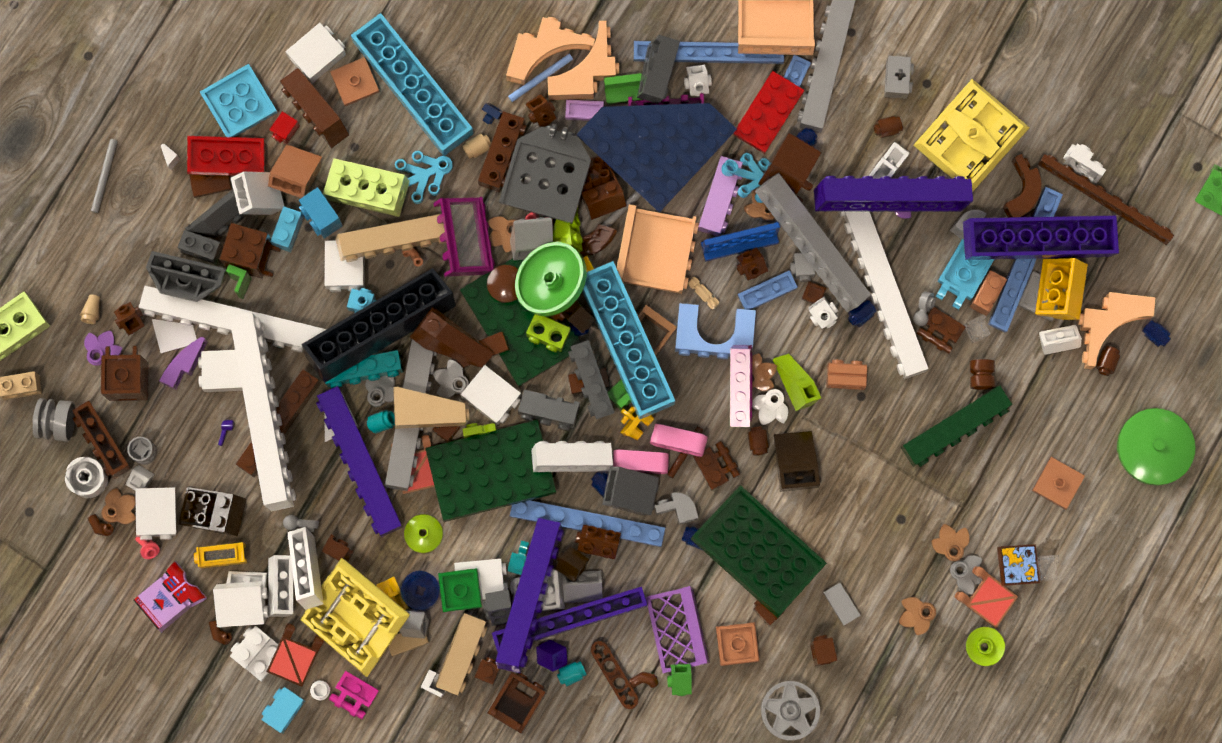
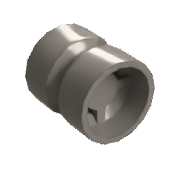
[127,437,157,465]

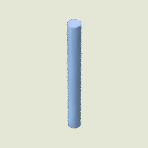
[508,54,573,102]

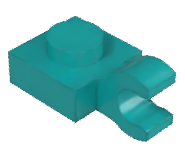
[507,540,529,575]

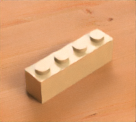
[434,613,488,695]

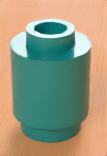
[367,410,395,434]
[556,661,587,687]

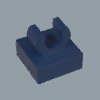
[482,103,503,124]

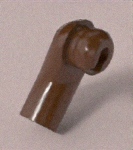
[87,514,114,536]
[209,620,232,645]
[628,672,659,688]

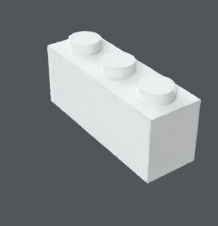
[268,555,293,617]

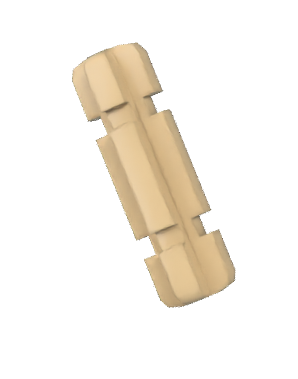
[688,277,720,310]

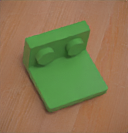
[1195,164,1222,216]

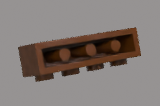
[478,111,527,192]
[72,401,131,479]

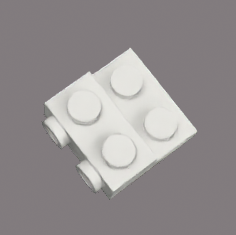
[1063,143,1106,185]
[230,626,278,682]

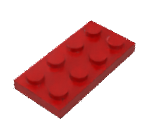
[733,71,805,154]
[187,136,264,176]

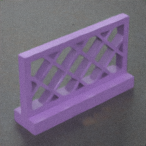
[646,586,710,673]

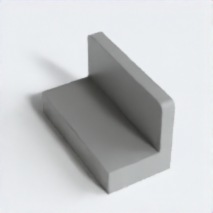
[562,570,603,603]

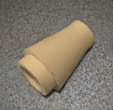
[80,295,100,324]

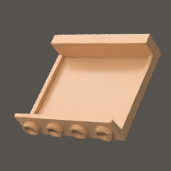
[738,0,815,55]
[617,204,699,294]

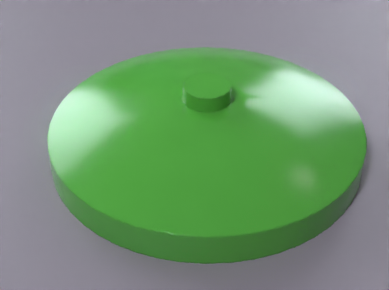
[515,242,587,316]
[1117,408,1195,486]

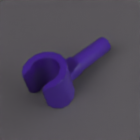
[218,420,234,446]

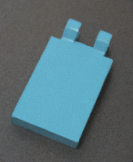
[935,239,994,310]

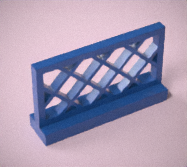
[700,222,780,262]

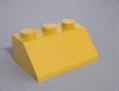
[1035,258,1088,320]

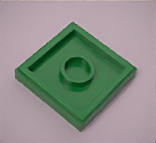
[438,568,482,613]

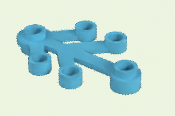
[385,151,453,204]
[721,153,770,203]

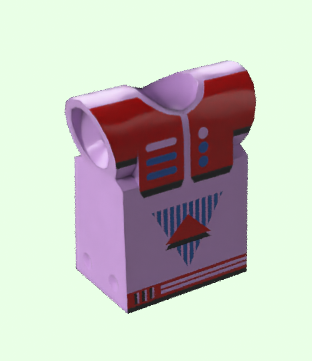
[133,561,207,633]

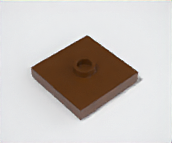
[189,174,232,198]

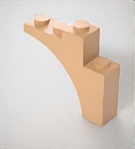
[506,17,595,85]
[548,21,619,100]
[1078,292,1155,369]

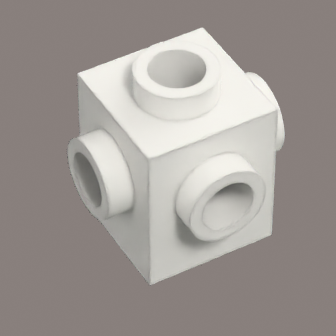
[684,65,712,96]
[809,296,838,329]

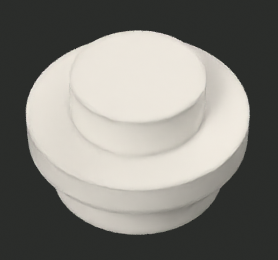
[310,681,330,700]

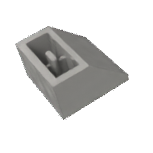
[510,217,553,261]

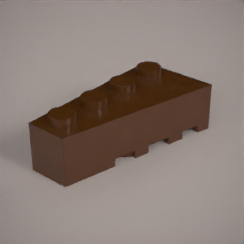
[280,68,349,149]

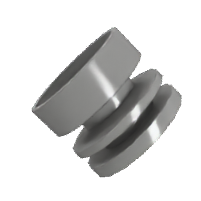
[33,398,75,442]

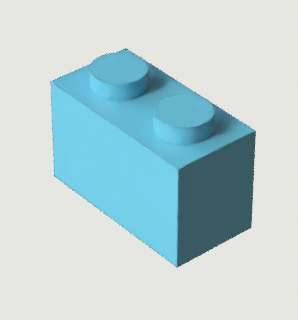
[270,206,304,252]
[261,687,305,733]

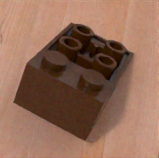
[569,156,627,220]

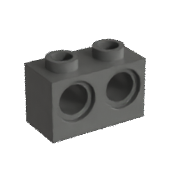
[177,230,223,265]
[483,589,512,626]

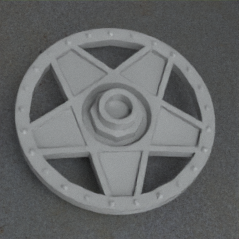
[761,681,820,740]

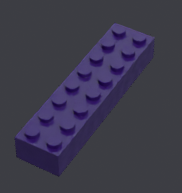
[814,176,973,212]
[963,216,1119,260]

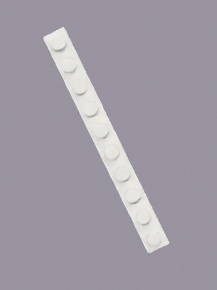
[838,211,928,379]
[139,286,327,353]

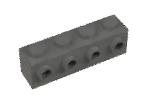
[568,340,614,419]

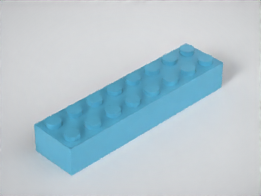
[351,13,474,156]
[583,261,675,420]

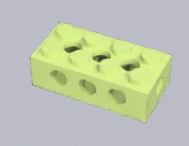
[323,158,410,217]
[0,292,50,361]

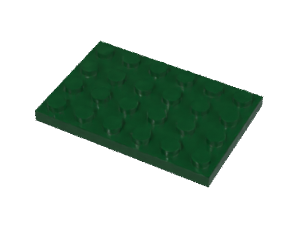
[460,258,581,387]
[425,420,556,522]
[691,485,827,618]

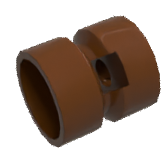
[970,359,995,390]

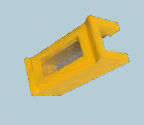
[194,542,247,568]

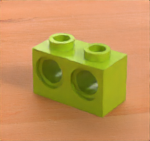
[526,314,571,352]

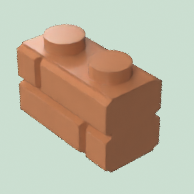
[970,270,1007,316]
[826,360,867,390]

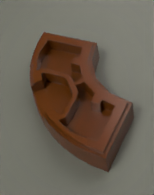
[579,224,617,257]

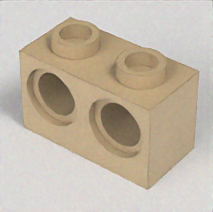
[0,371,42,400]

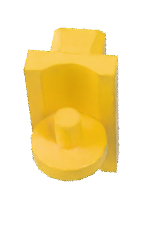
[620,406,654,440]
[376,577,409,610]

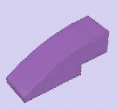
[159,337,208,390]

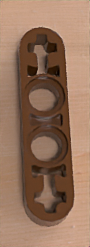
[591,641,638,709]

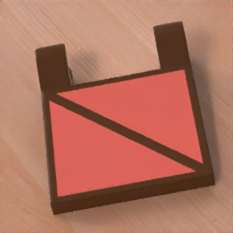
[266,623,324,687]

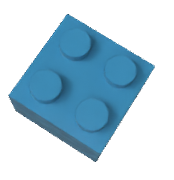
[299,187,343,239]

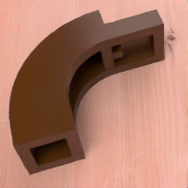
[1003,154,1041,218]

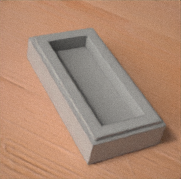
[823,583,861,626]

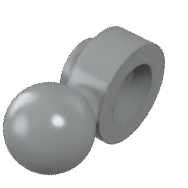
[913,291,936,326]
[283,515,319,532]

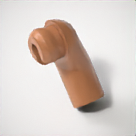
[402,247,423,267]

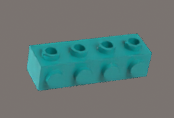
[325,350,403,389]

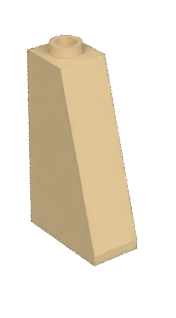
[393,387,469,429]

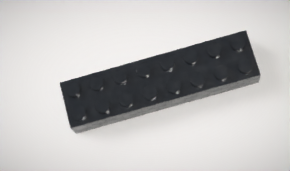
[301,268,456,383]

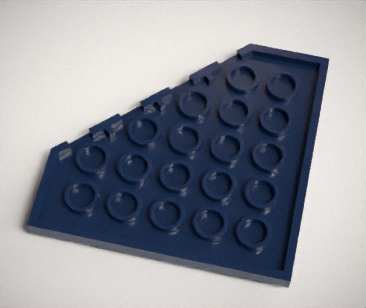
[576,103,737,213]

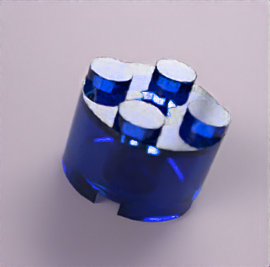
[400,571,441,612]

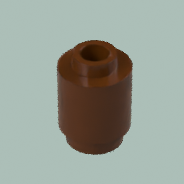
[873,116,903,138]
[1096,346,1120,376]
[748,427,769,456]

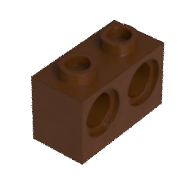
[810,635,837,667]

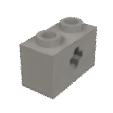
[884,56,914,99]

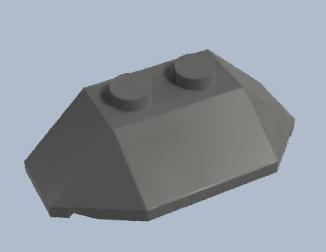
[184,189,245,237]
[146,251,226,302]

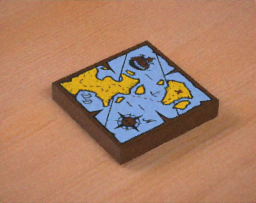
[997,544,1040,586]

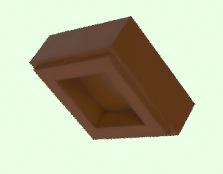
[802,281,826,304]

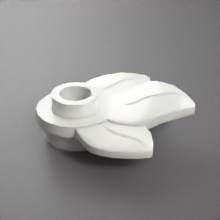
[752,389,788,425]

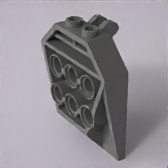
[499,124,591,224]

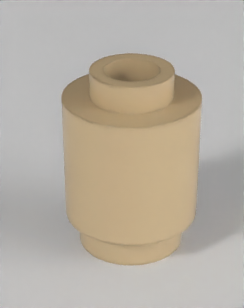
[462,133,491,159]

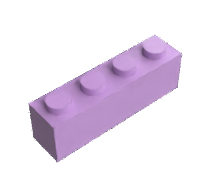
[698,156,745,237]

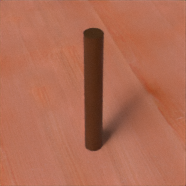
[667,426,703,479]

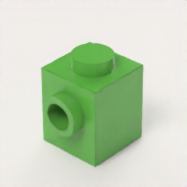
[667,664,692,696]

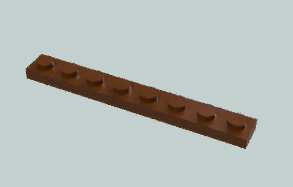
[1038,154,1174,245]

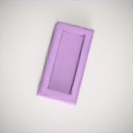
[565,100,604,121]

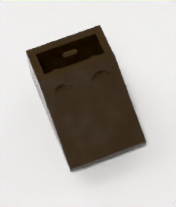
[774,431,820,492]
[178,487,246,536]

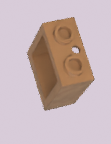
[638,305,677,357]

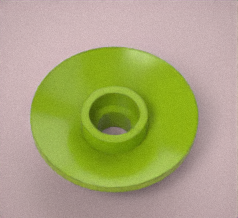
[404,514,443,553]
[966,627,1005,666]

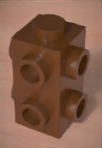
[575,525,621,559]

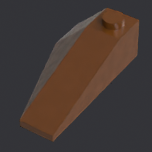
[410,307,494,368]

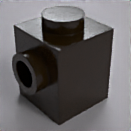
[562,301,596,333]
[555,546,589,582]

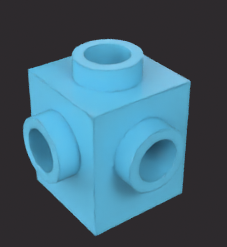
[347,288,377,313]

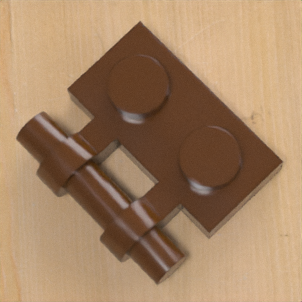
[916,307,966,354]
[693,441,740,491]

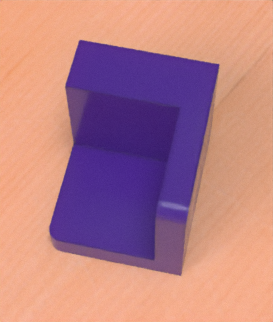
[536,640,567,672]

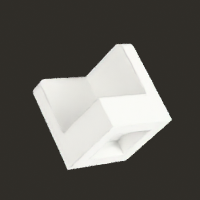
[421,670,446,698]

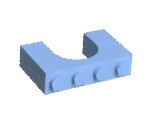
[675,303,756,359]

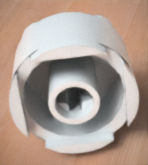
[65,457,108,498]

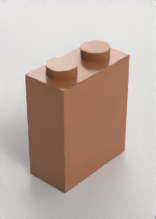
[268,144,322,198]

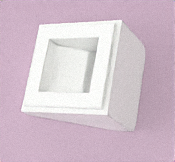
[161,144,180,170]
[125,465,154,490]

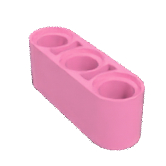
[650,424,708,457]
[612,450,669,474]

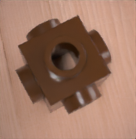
[525,94,557,127]
[736,247,768,281]
[114,302,145,336]

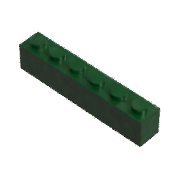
[901,385,1013,467]

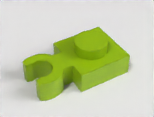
[462,423,496,438]

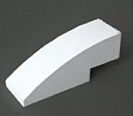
[869,142,910,178]

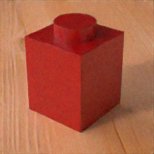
[269,111,300,144]

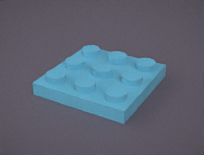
[200,64,278,137]

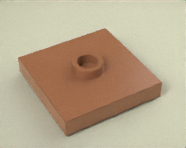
[330,57,379,106]
[1032,457,1085,510]
[716,622,759,666]

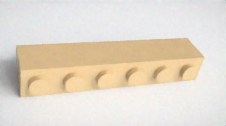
[335,214,446,262]

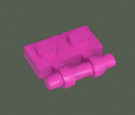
[329,671,379,719]

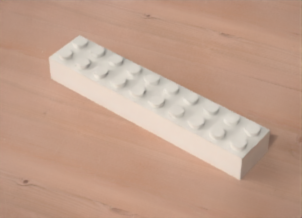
[229,312,296,512]

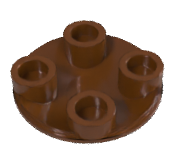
[487,265,518,303]

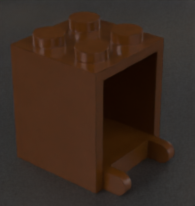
[758,133,822,203]
[220,223,281,279]
[101,346,148,401]
[487,672,546,734]

